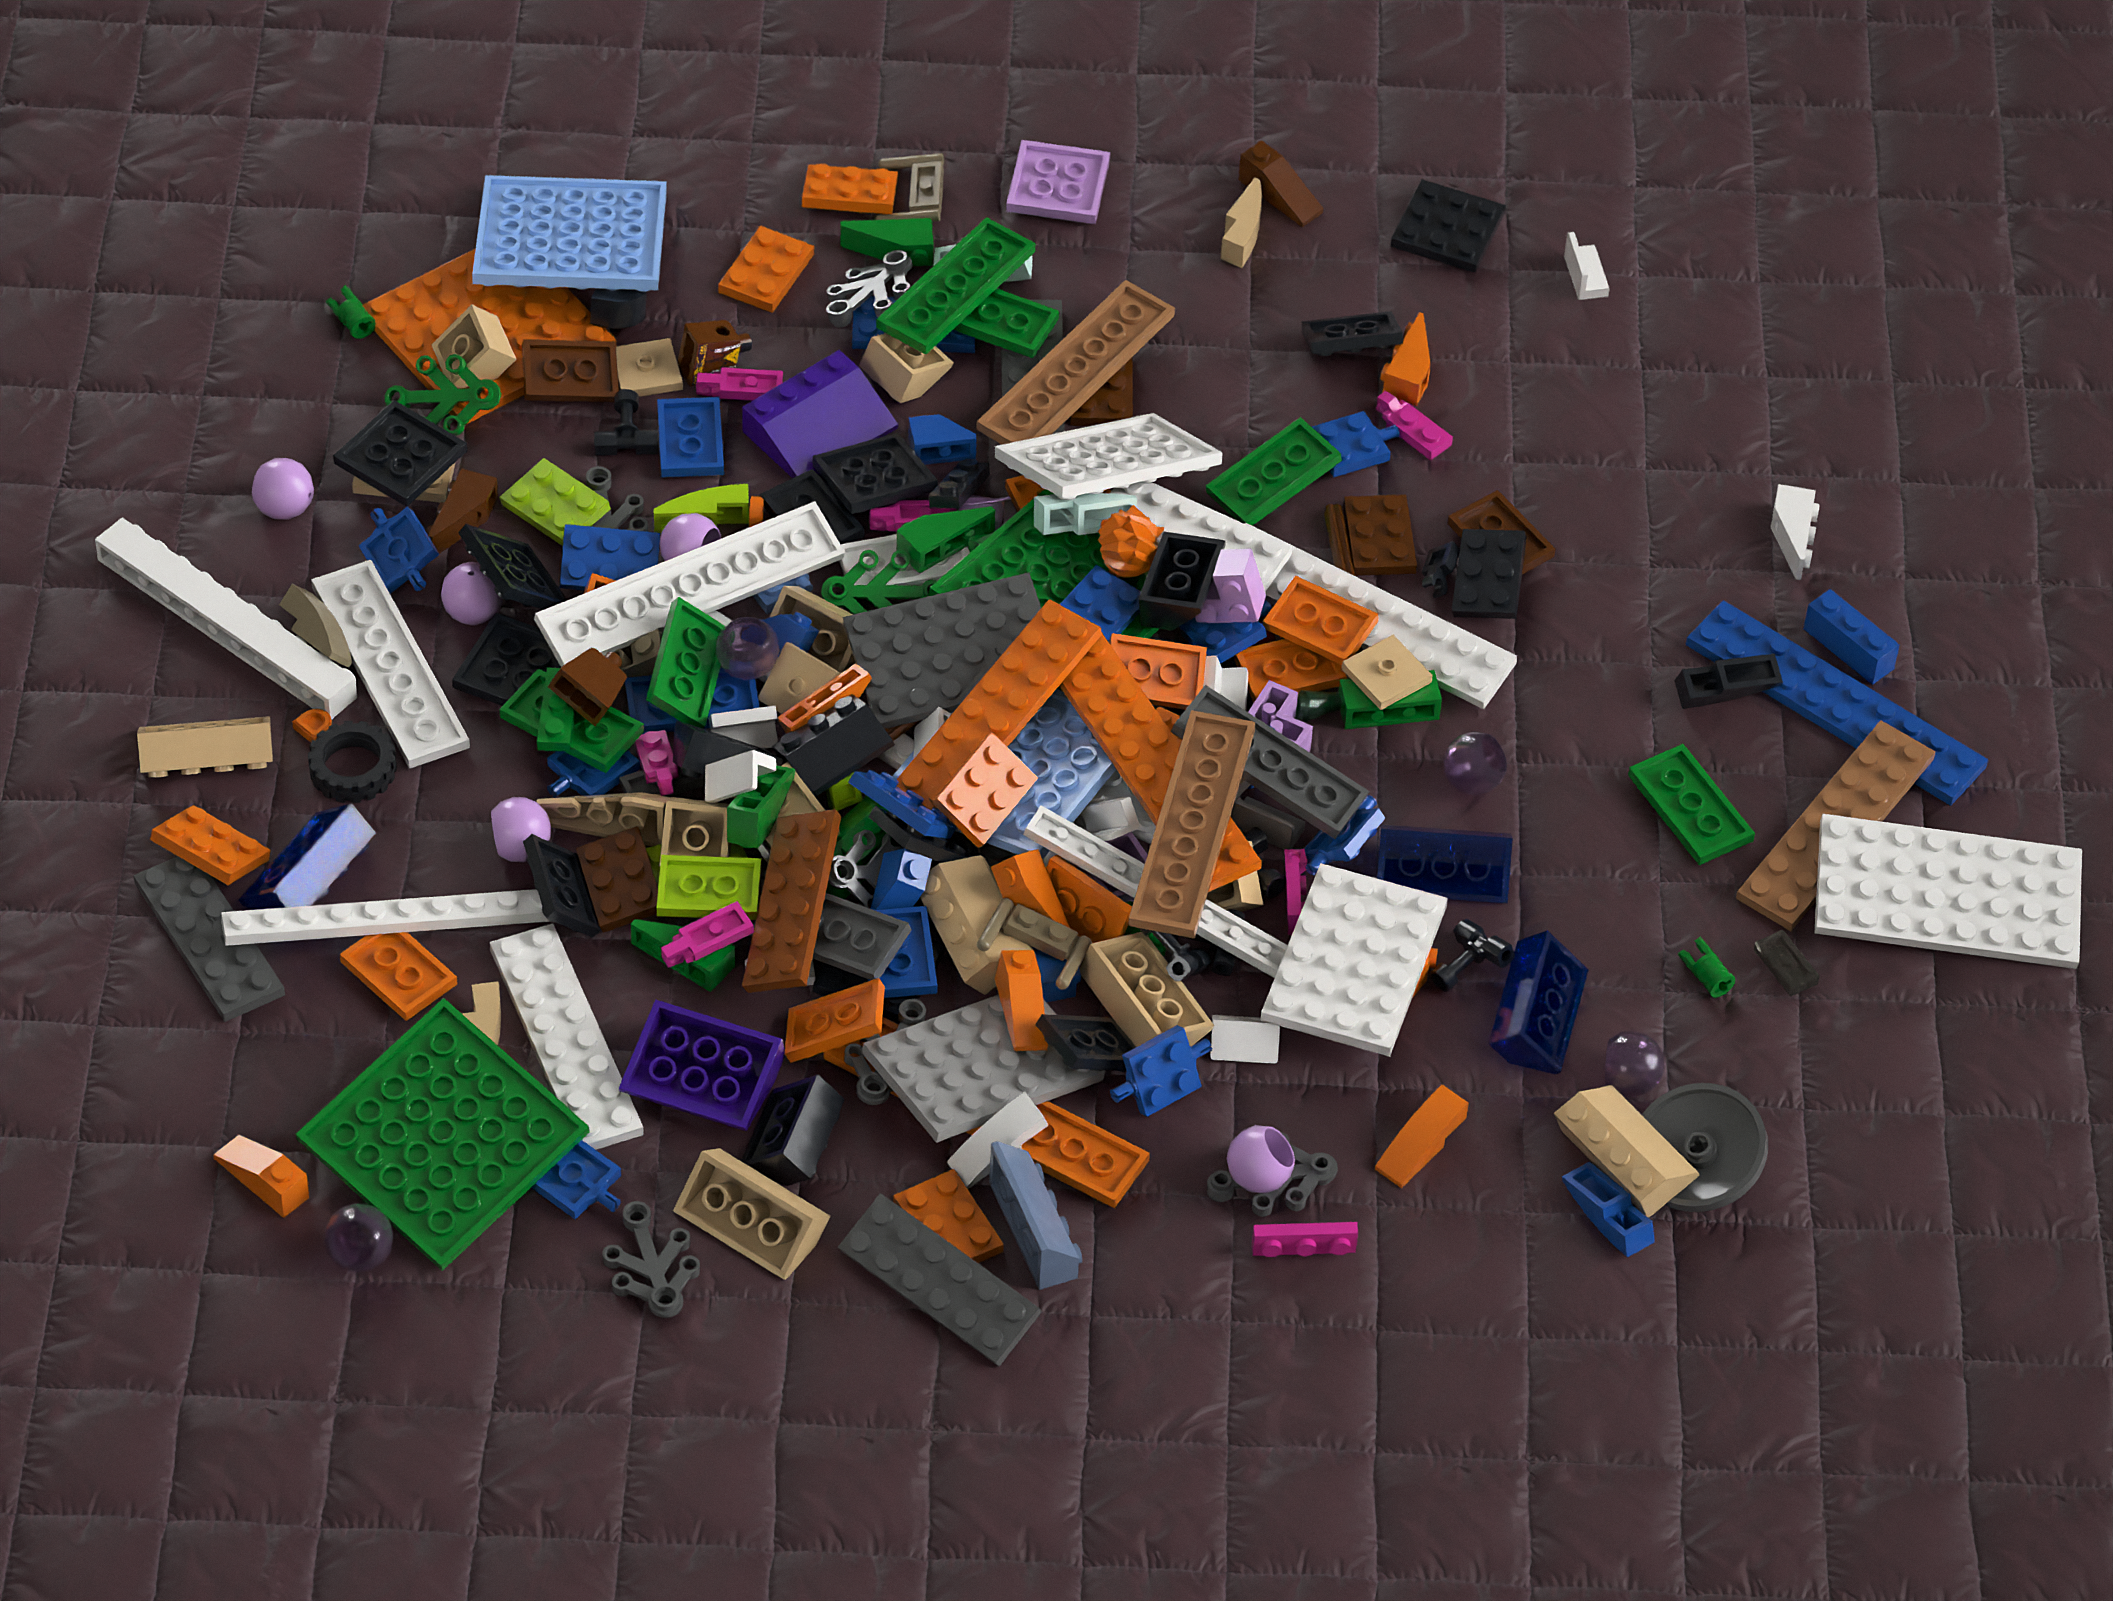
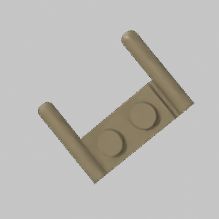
[874,153,944,222]
[977,898,1092,990]

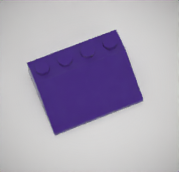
[742,350,898,478]
[618,999,785,1131]

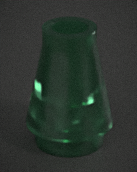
[1295,690,1342,722]

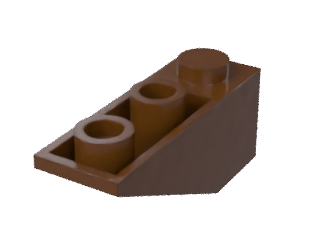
[426,469,498,554]

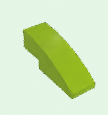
[654,484,749,534]

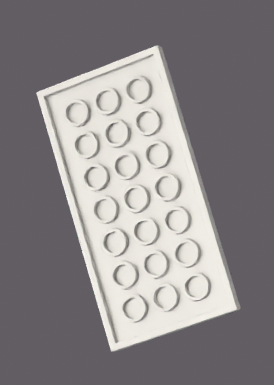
[1815,814,2082,969]

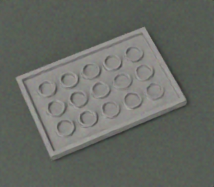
[862,995,1105,1143]

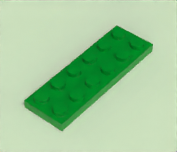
[876,217,1036,355]

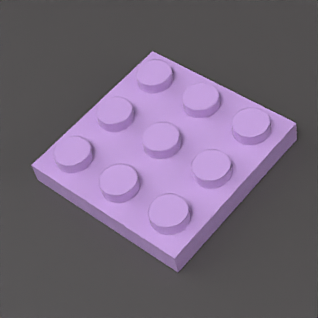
[1006,140,1110,224]

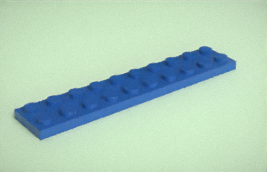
[1686,600,1988,806]

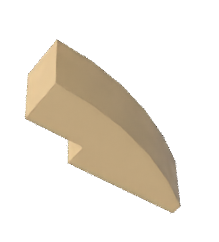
[1221,178,1262,268]
[462,981,501,1045]

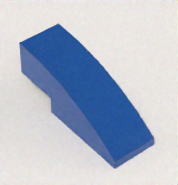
[1562,1162,1655,1257]

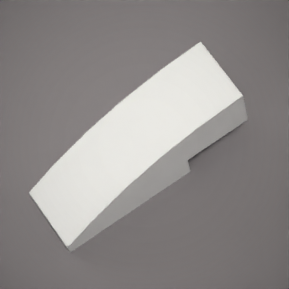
[947,1091,1048,1189]

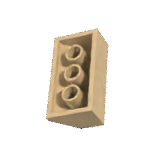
[137,716,273,777]
[920,855,1036,995]
[1080,932,1214,1047]
[1554,1085,1700,1218]
[673,1148,830,1280]

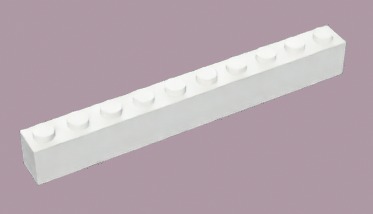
[95,518,357,720]

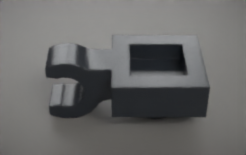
[1421,541,1460,598]

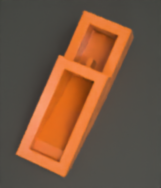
[1375,1084,1468,1188]

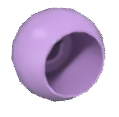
[252,458,314,520]
[659,513,721,561]
[440,562,503,625]
[491,797,551,862]
[1227,1125,1295,1193]

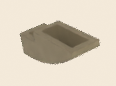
[279,583,352,668]

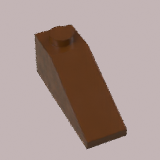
[1238,140,1324,227]

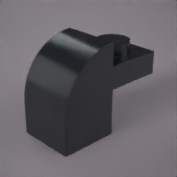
[590,288,647,328]

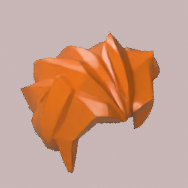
[1098,505,1165,578]

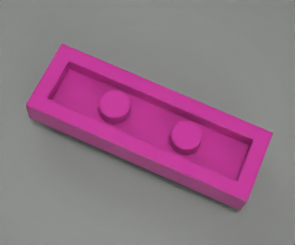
[1252,1222,1358,1257]

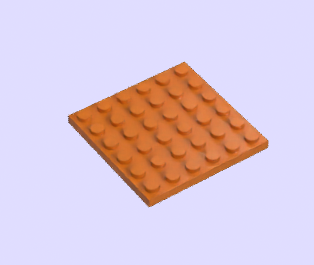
[363,249,616,424]

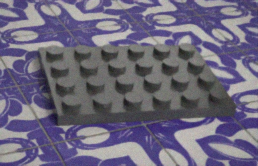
[843,572,1059,729]

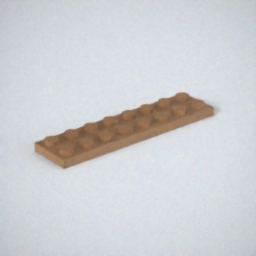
[977,280,1175,445]
[1129,710,1255,939]
[1736,720,1935,931]

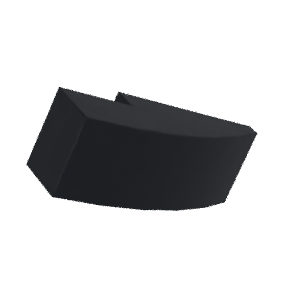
[1674,654,1783,709]

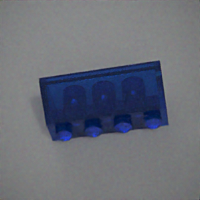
[238,803,376,910]
[1376,824,1513,903]
[1488,930,1589,1075]

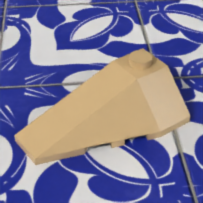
[536,792,670,846]

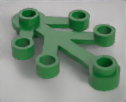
[385,354,501,436]
[821,550,937,615]

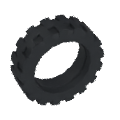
[308,720,397,803]

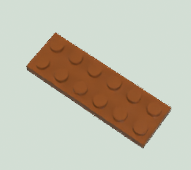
[742,809,842,993]

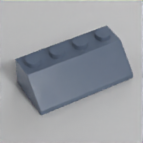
[989,1141,1082,1290]

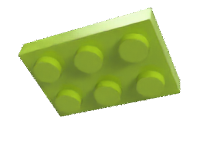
[499,458,611,546]
[657,855,761,920]

